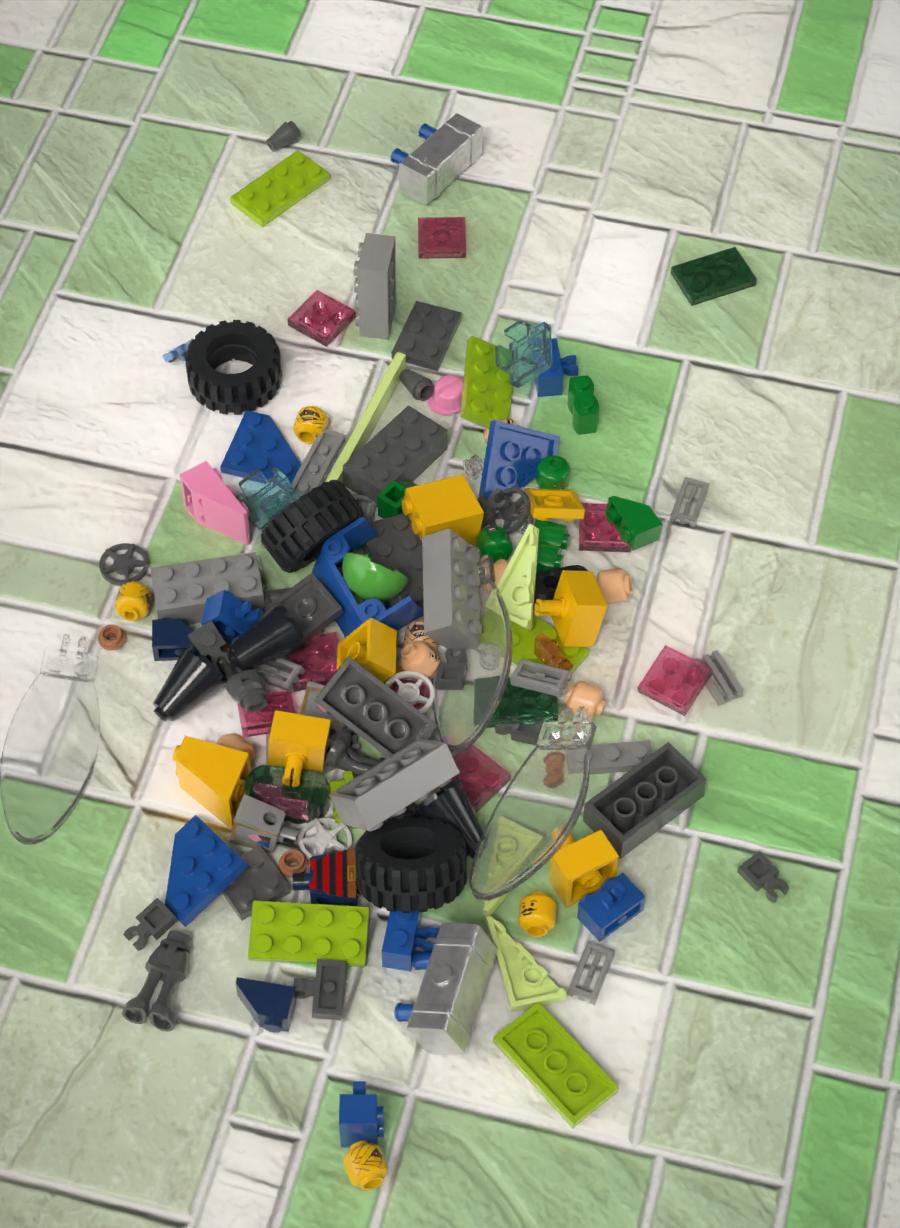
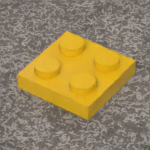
[524,488,585,522]

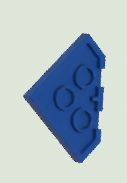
[220,410,301,489]
[478,420,560,500]
[165,815,249,927]

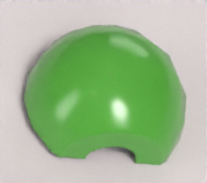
[342,553,409,602]

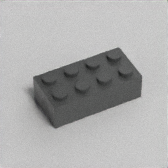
[343,405,448,504]
[361,513,424,618]
[314,656,437,758]
[583,742,707,859]

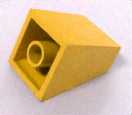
[401,474,484,547]
[173,736,252,828]

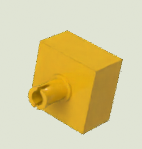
[535,570,608,647]
[336,617,404,683]
[267,710,331,787]
[549,827,619,908]

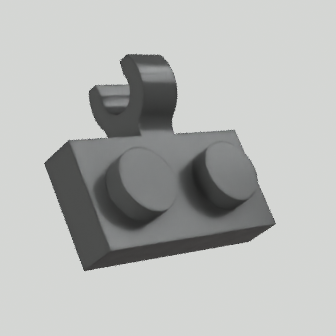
[293,959,347,1020]

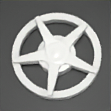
[385,671,434,714]
[299,818,352,861]

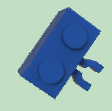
[531,338,578,397]
[201,590,263,644]
[577,873,645,942]
[381,911,439,972]
[339,1081,384,1148]

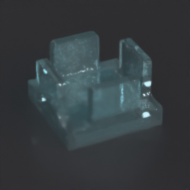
[495,320,553,388]
[236,467,301,533]

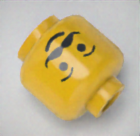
[518,891,556,937]

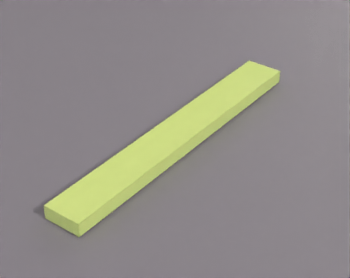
[326,352,406,483]

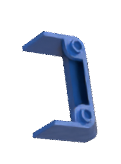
[311,516,424,637]

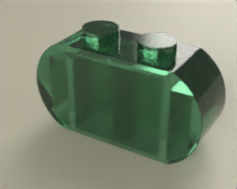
[245,764,330,825]

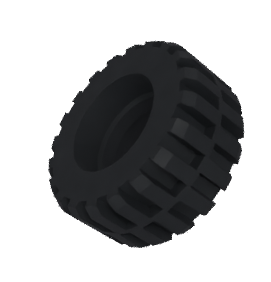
[185,320,282,415]
[261,480,364,573]
[355,816,467,914]

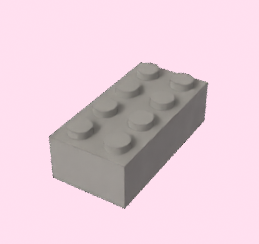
[353,233,397,340]
[422,528,482,653]
[151,552,265,625]
[329,738,460,831]

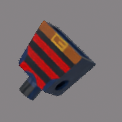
[293,849,357,906]

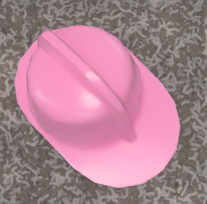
[428,375,464,415]

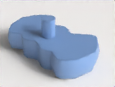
[163,339,192,362]

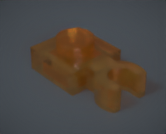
[534,633,573,675]

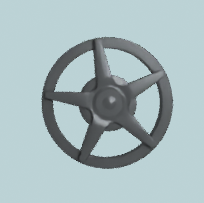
[490,488,530,535]
[99,543,149,586]

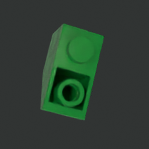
[377,480,417,519]
[605,496,663,551]

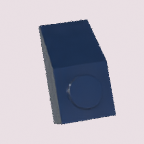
[152,618,200,661]
[235,977,296,1033]

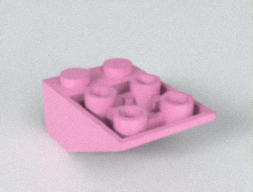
[179,461,252,545]

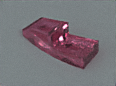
[253,783,310,821]

